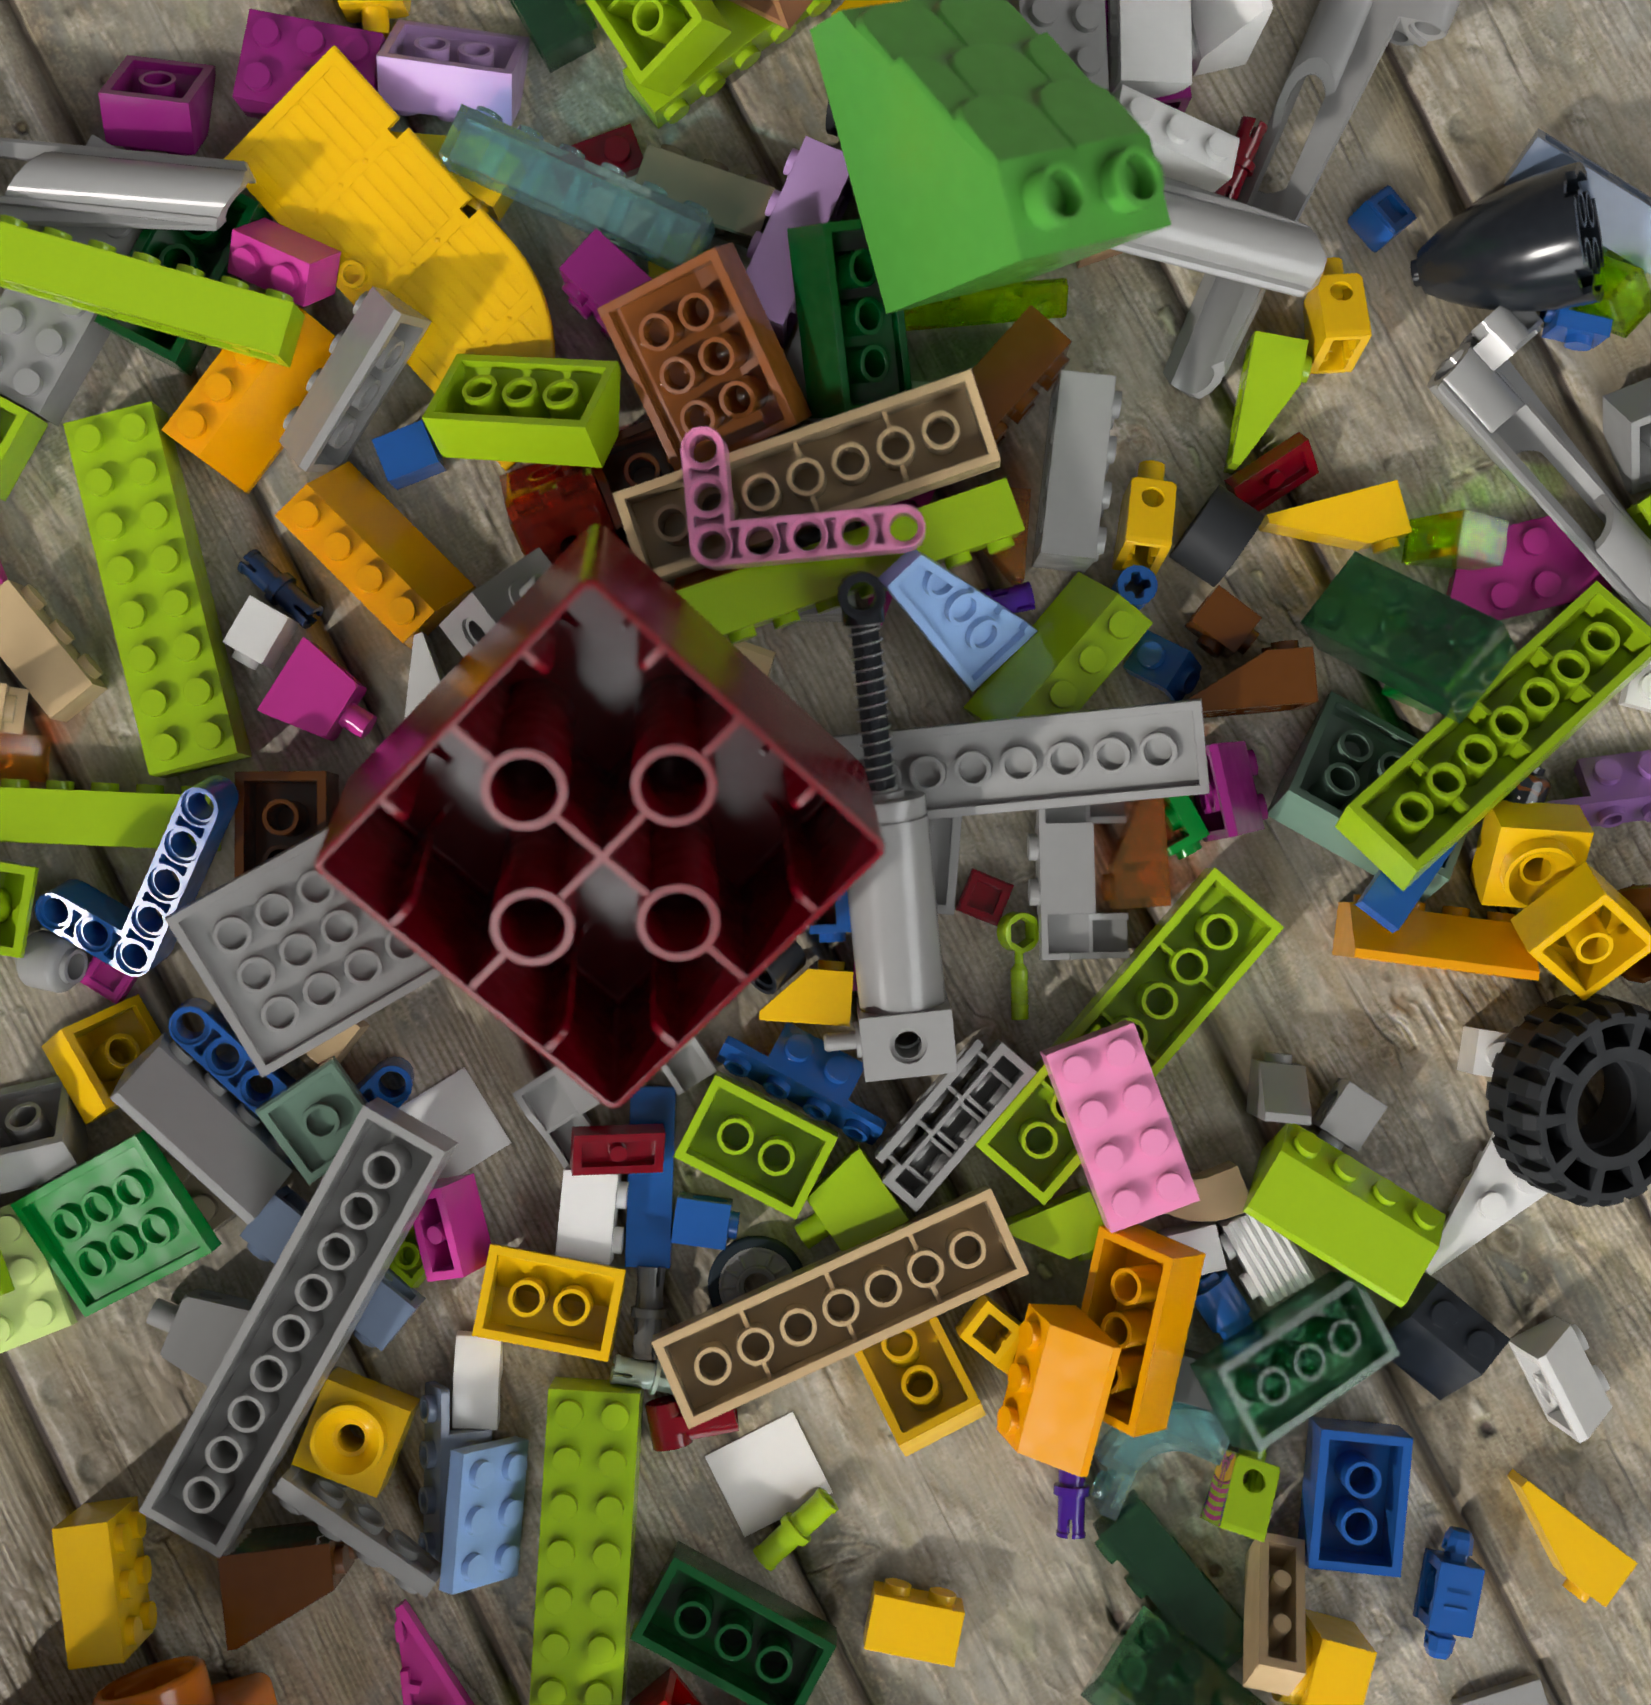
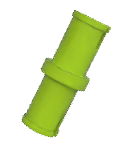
[753,1487,839,1571]

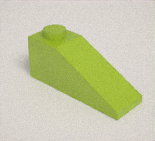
[1223,331,1312,474]

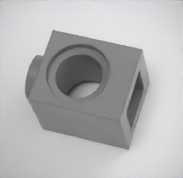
[1311,1078,1388,1152]

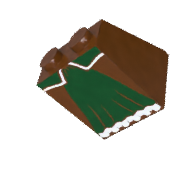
[217,1521,358,1651]

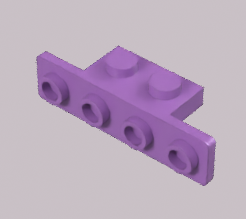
[1546,750,1651,828]

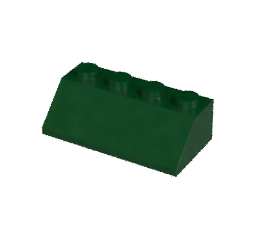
[94,193,273,376]
[787,219,912,418]

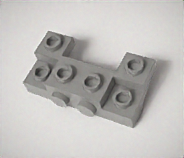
[1027,801,1130,960]
[512,1035,718,1168]

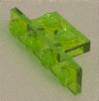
[904,278,1069,331]

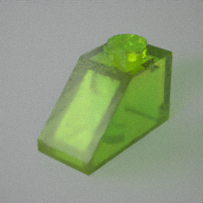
[1572,256,1651,338]
[1401,509,1509,570]

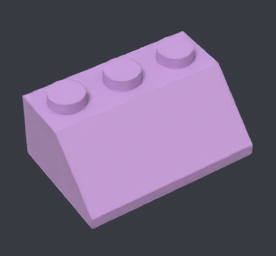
[376,19,530,128]

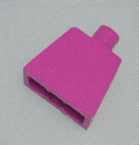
[257,637,377,742]

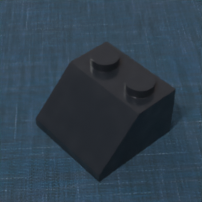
[1368,1272,1511,1400]

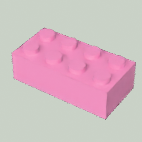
[1040,1020,1200,1233]

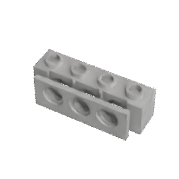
[874,1036,1037,1212]

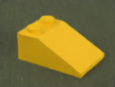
[854,1316,986,1457]

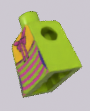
[1200,1426,1280,1542]

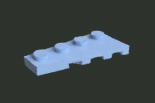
[878,549,1038,692]

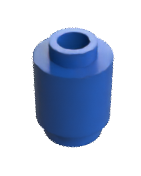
[1194,1271,1253,1340]

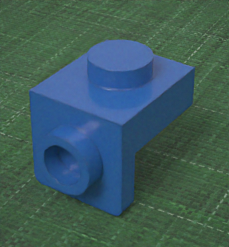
[1540,308,1613,351]
[1123,630,1202,701]
[809,891,851,943]

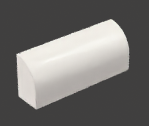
[1108,0,1192,98]

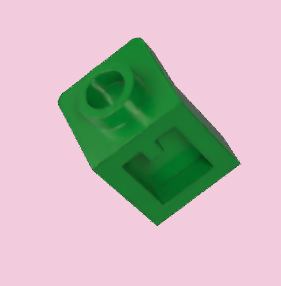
[1159,796,1210,860]

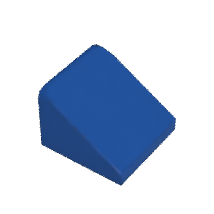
[1347,185,1417,253]

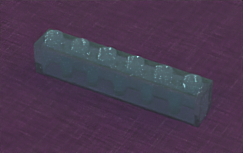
[439,104,715,271]

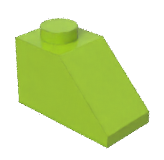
[1005,1185,1104,1261]

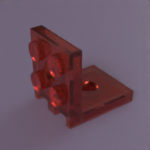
[499,463,620,564]

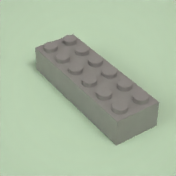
[0,135,143,426]

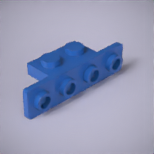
[716,1022,887,1145]

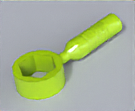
[996,911,1039,1020]

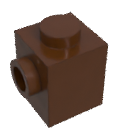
[1184,585,1262,659]

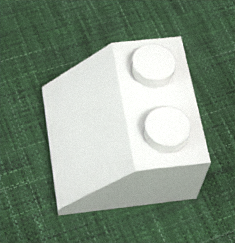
[1508,1316,1612,1443]

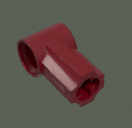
[645,1395,739,1452]

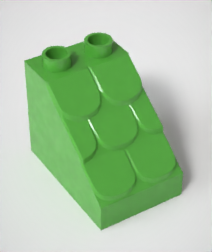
[810,0,1171,314]

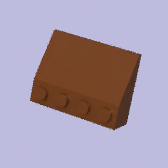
[597,242,813,471]

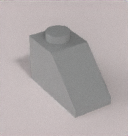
[1246,1052,1312,1125]

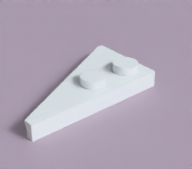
[1425,1132,1547,1276]

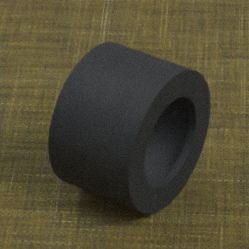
[1169,485,1265,587]

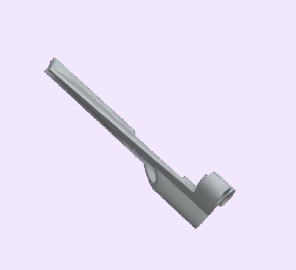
[1111,176,1327,298]
[1427,306,1651,627]

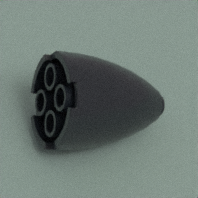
[1410,161,1605,312]

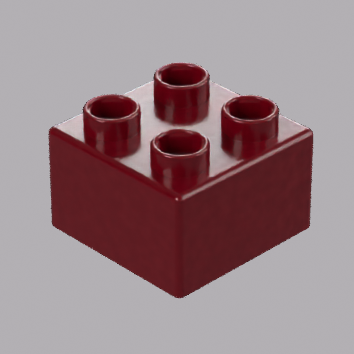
[315,524,885,1108]

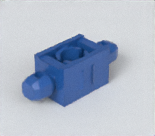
[1413,1526,1485,1660]

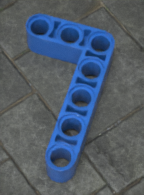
[35,775,239,977]
[168,998,415,1117]

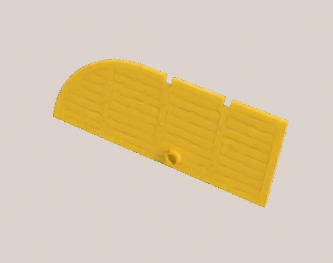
[224,45,555,471]

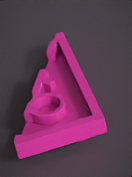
[394,1599,475,1705]

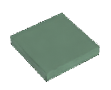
[255,1056,368,1185]

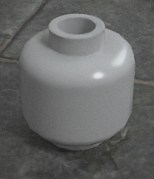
[15,930,88,993]

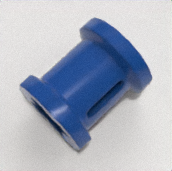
[1111,565,1158,610]

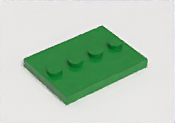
[10,1129,222,1317]

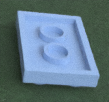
[439,1436,529,1595]

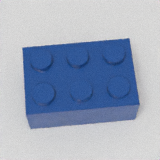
[1298,1416,1413,1577]

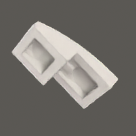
[452,1330,503,1431]

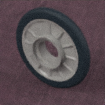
[708,1236,803,1308]

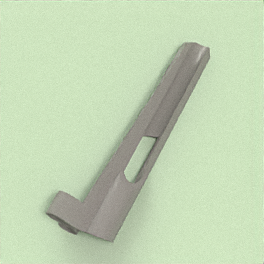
[1163,0,1461,399]
[0,138,256,231]

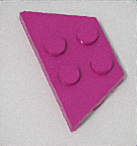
[1439,516,1612,636]

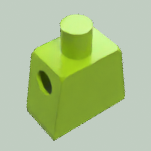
[794,1144,909,1251]

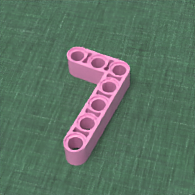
[681,426,926,570]

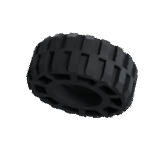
[1485,993,1651,1207]

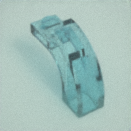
[1091,1401,1238,1521]

